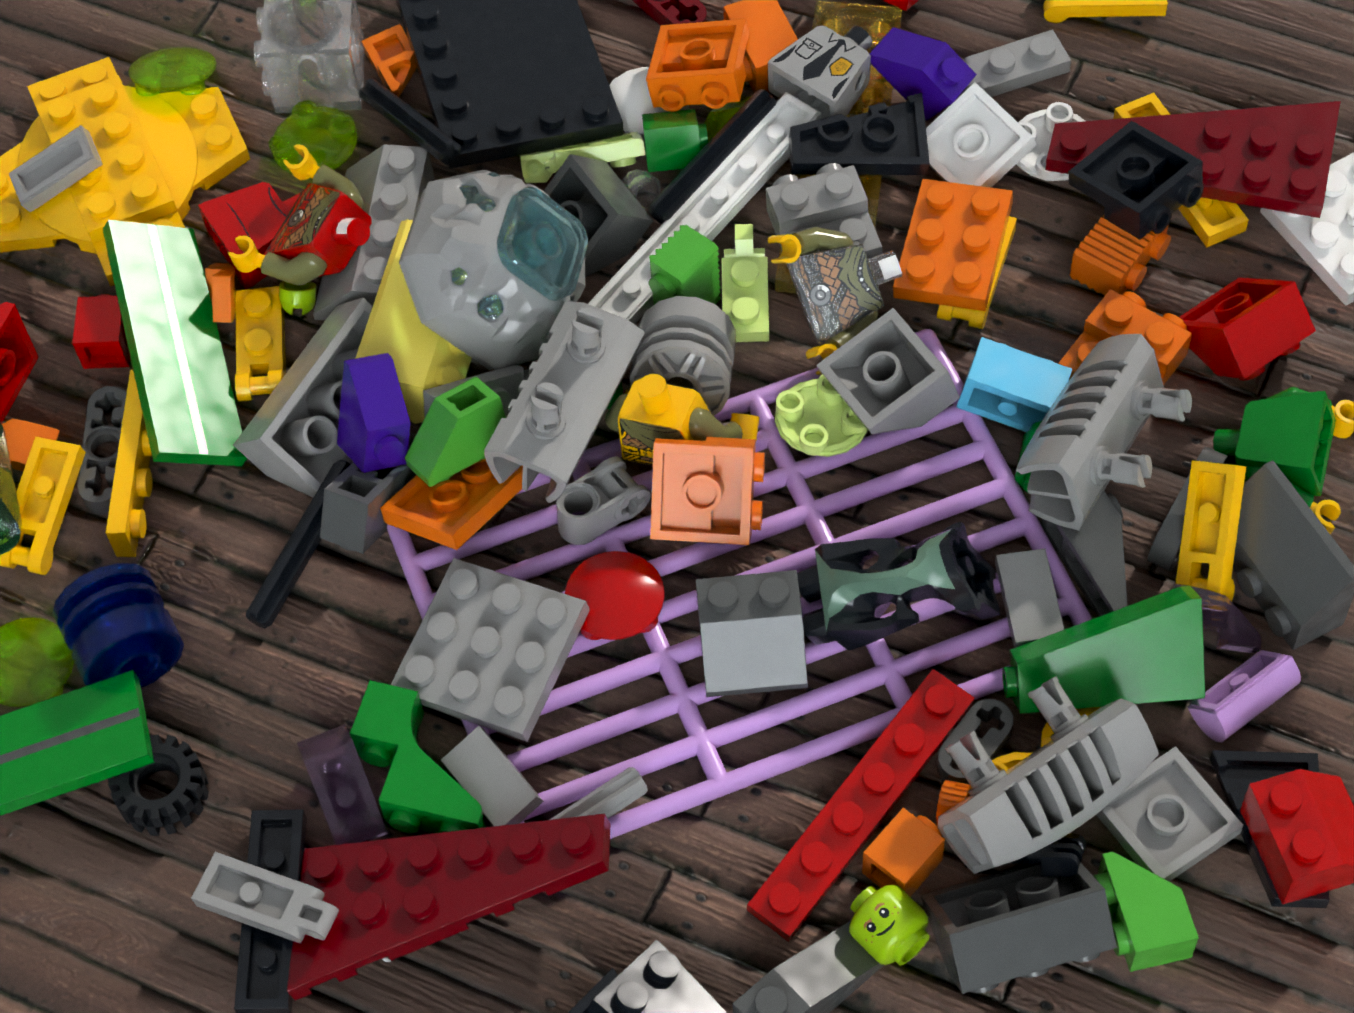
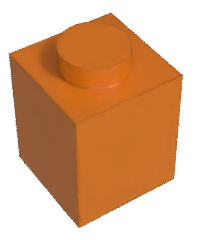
[862,808,945,897]

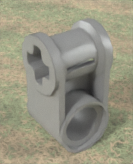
[556,456,651,545]

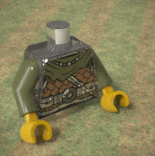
[768,227,902,375]

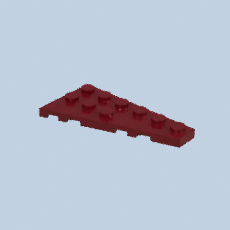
[1045,101,1341,218]
[287,813,611,1001]

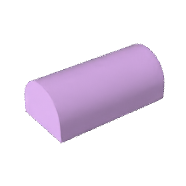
[1187,650,1301,742]

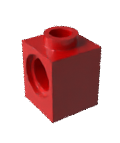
[72,294,130,369]

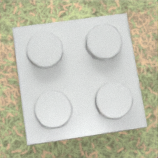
[926,82,1037,188]

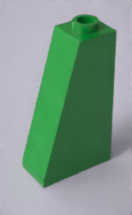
[1002,586,1205,714]

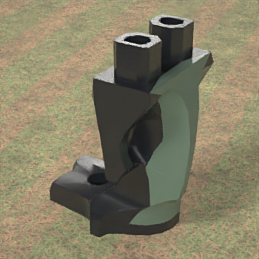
[797,522,1000,651]

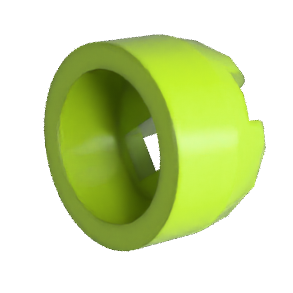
[279,281,316,316]

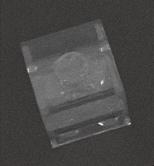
[254,0,365,114]

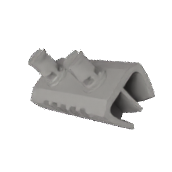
[484,301,645,503]
[1016,334,1192,531]
[937,676,1159,874]

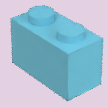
[956,337,1072,432]

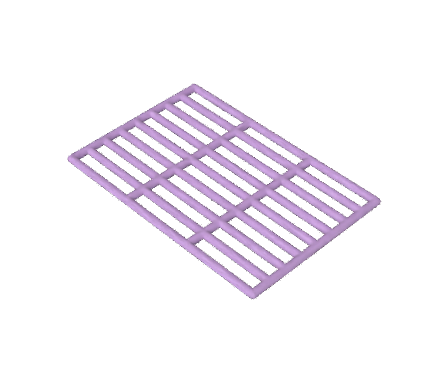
[387,329,1093,839]

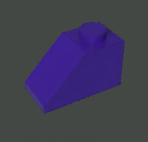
[869,27,977,121]
[337,353,411,473]

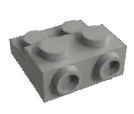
[766,163,882,281]

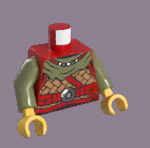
[228,144,372,286]

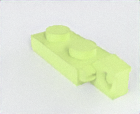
[520,132,646,183]
[722,224,769,342]

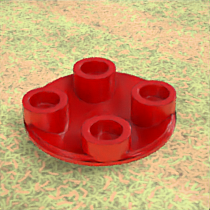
[565,551,665,640]

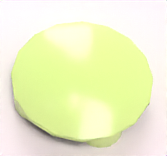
[775,374,868,457]

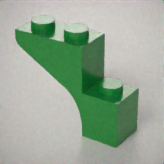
[350,680,486,834]

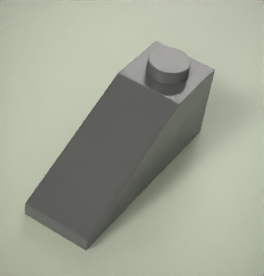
[320,432,416,554]
[1041,491,1128,617]
[732,921,884,1013]

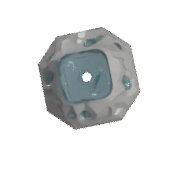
[399,170,588,370]

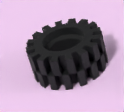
[108,734,209,836]

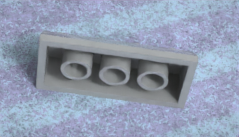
[313,144,435,320]
[233,297,373,498]

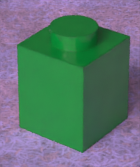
[642,109,708,172]

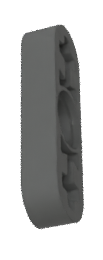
[78,386,127,515]
[1147,446,1228,572]

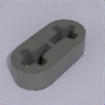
[937,699,1013,784]

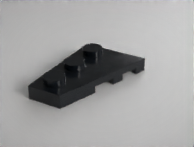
[789,93,930,175]
[1210,750,1330,908]

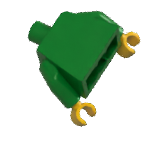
[1213,387,1354,534]

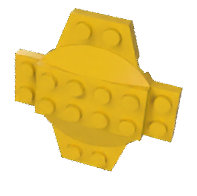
[0,57,250,287]

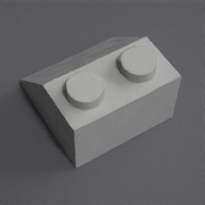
[816,308,960,434]

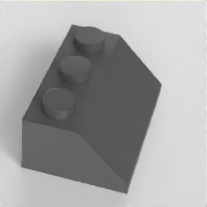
[1233,460,1354,650]
[921,862,1117,994]

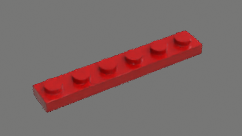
[747,669,975,942]

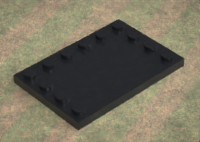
[396,0,623,169]

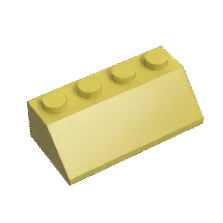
[355,219,491,424]

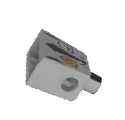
[768,26,872,119]

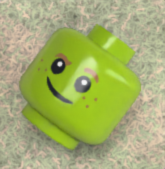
[849,885,930,966]

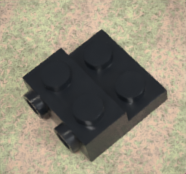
[1068,121,1204,240]

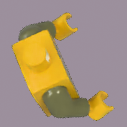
[605,374,760,466]

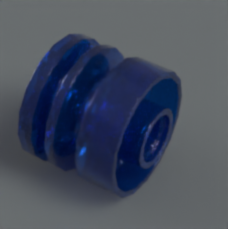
[52,563,184,688]

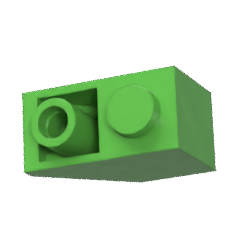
[405,377,506,487]
[1093,851,1199,972]

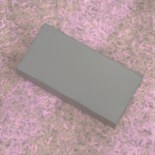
[9,125,103,213]
[995,549,1064,648]
[441,726,544,826]

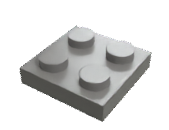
[1096,746,1243,882]

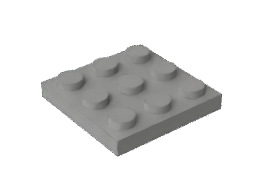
[391,558,590,742]

